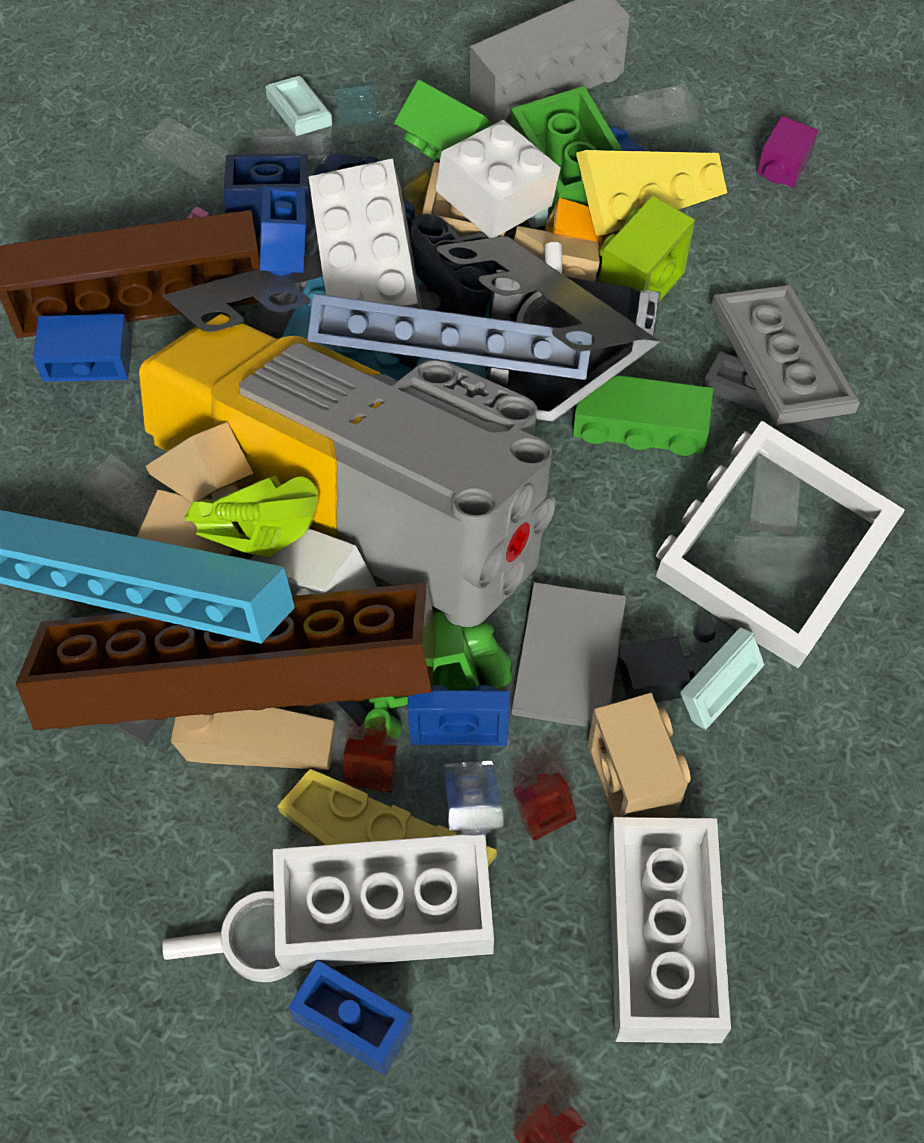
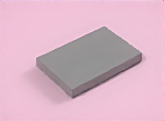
[512,582,626,728]

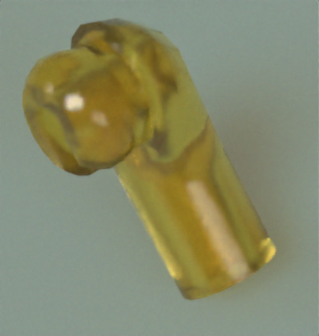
[402,171,431,217]

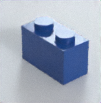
[260,186,306,276]
[33,313,132,382]
[288,960,412,1076]

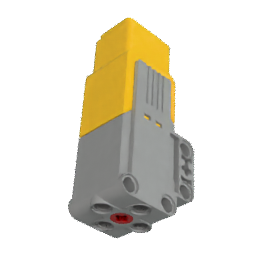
[139,314,556,627]

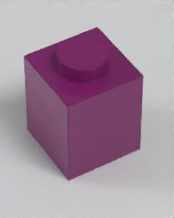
[757,116,819,188]

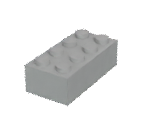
[470,0,630,125]

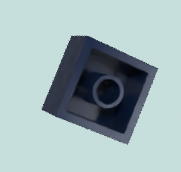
[224,153,311,238]

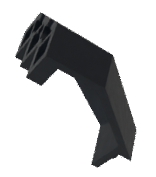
[485,267,661,421]

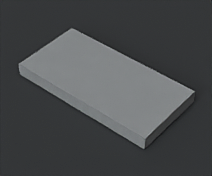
[711,285,860,425]

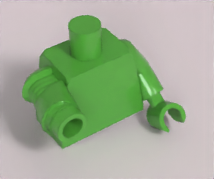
[364,606,513,740]

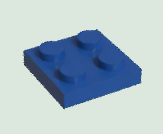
[408,685,510,746]

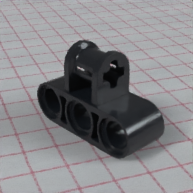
[410,214,506,317]

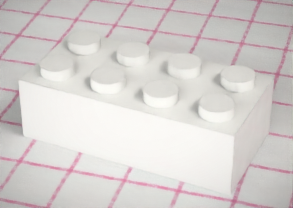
[308,158,422,349]
[609,817,731,1043]
[273,833,494,970]

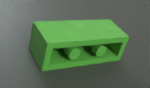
[573,375,714,456]

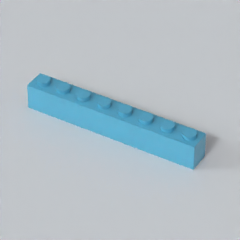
[0,510,295,643]

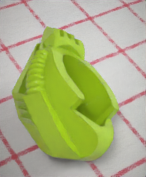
[184,475,319,558]

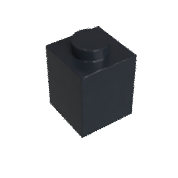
[618,636,695,703]

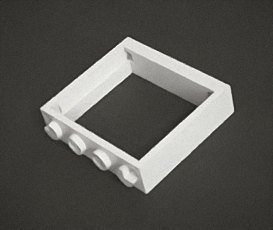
[656,421,905,668]

